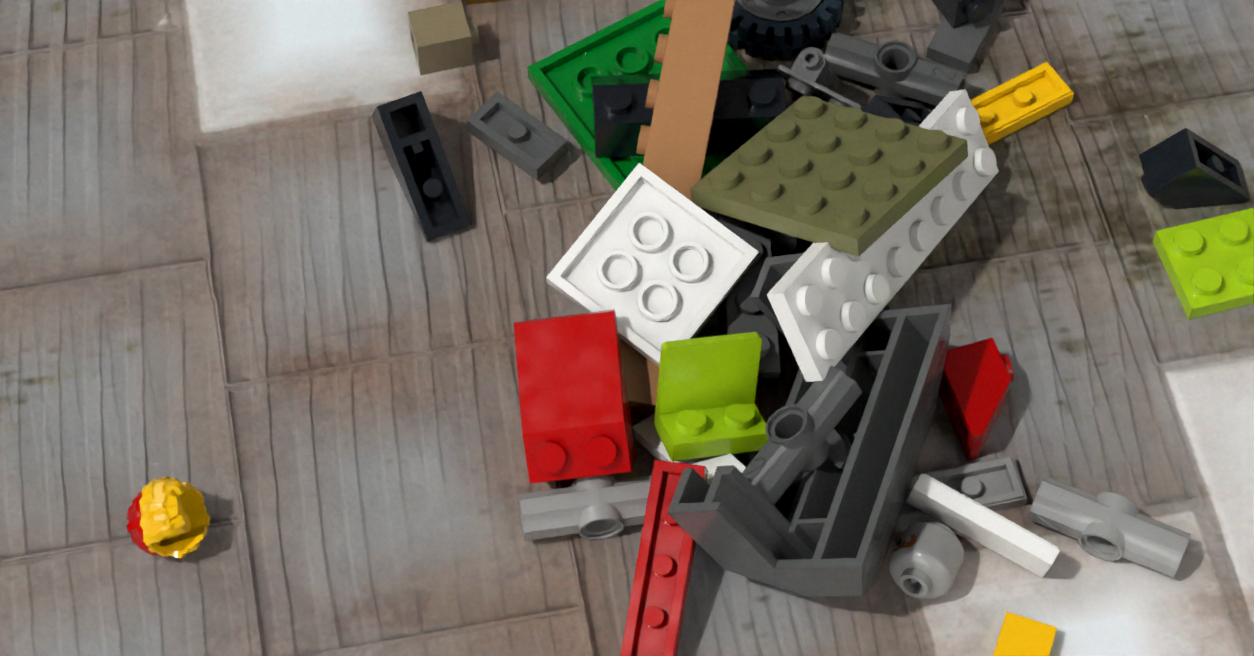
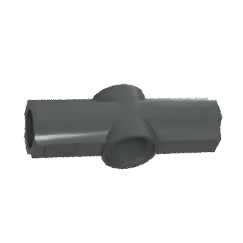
[825,32,967,106]
[742,366,862,506]

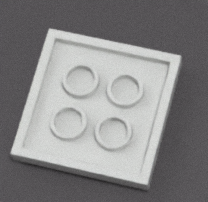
[546,163,759,367]

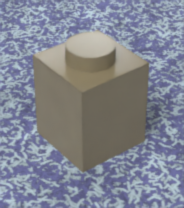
[408,1,480,75]

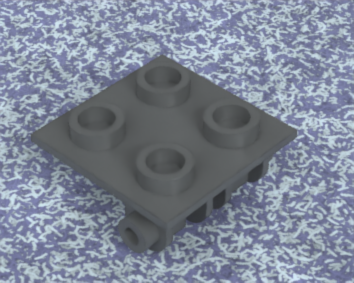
[778,47,863,110]

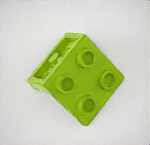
[654,332,769,462]

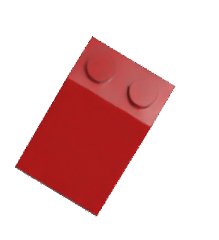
[514,309,636,484]

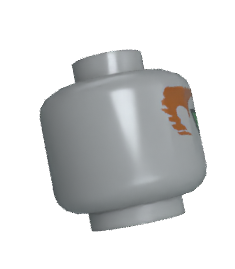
[889,521,964,599]

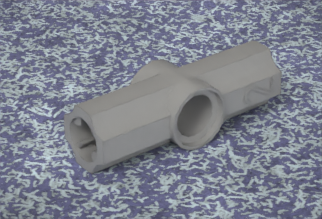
[518,474,652,541]
[1027,476,1191,578]

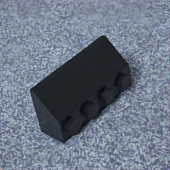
[591,69,786,158]

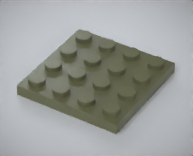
[690,96,968,256]

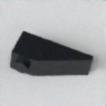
[372,91,472,241]

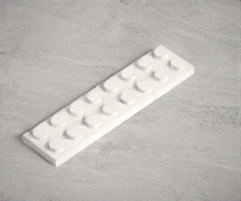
[767,89,999,382]

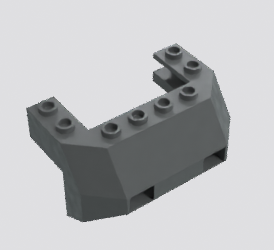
[667,253,951,597]

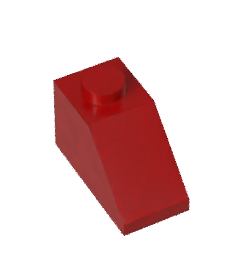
[939,337,1014,461]

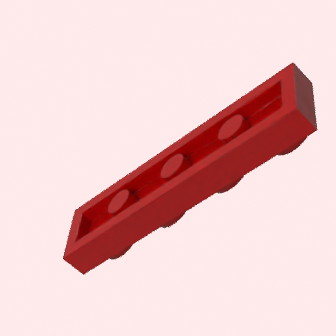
[620,460,708,656]

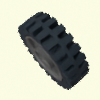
[729,0,844,61]

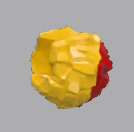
[126,476,210,558]

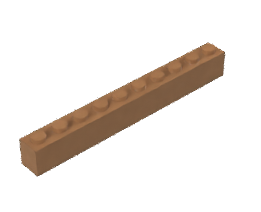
[619,0,736,415]

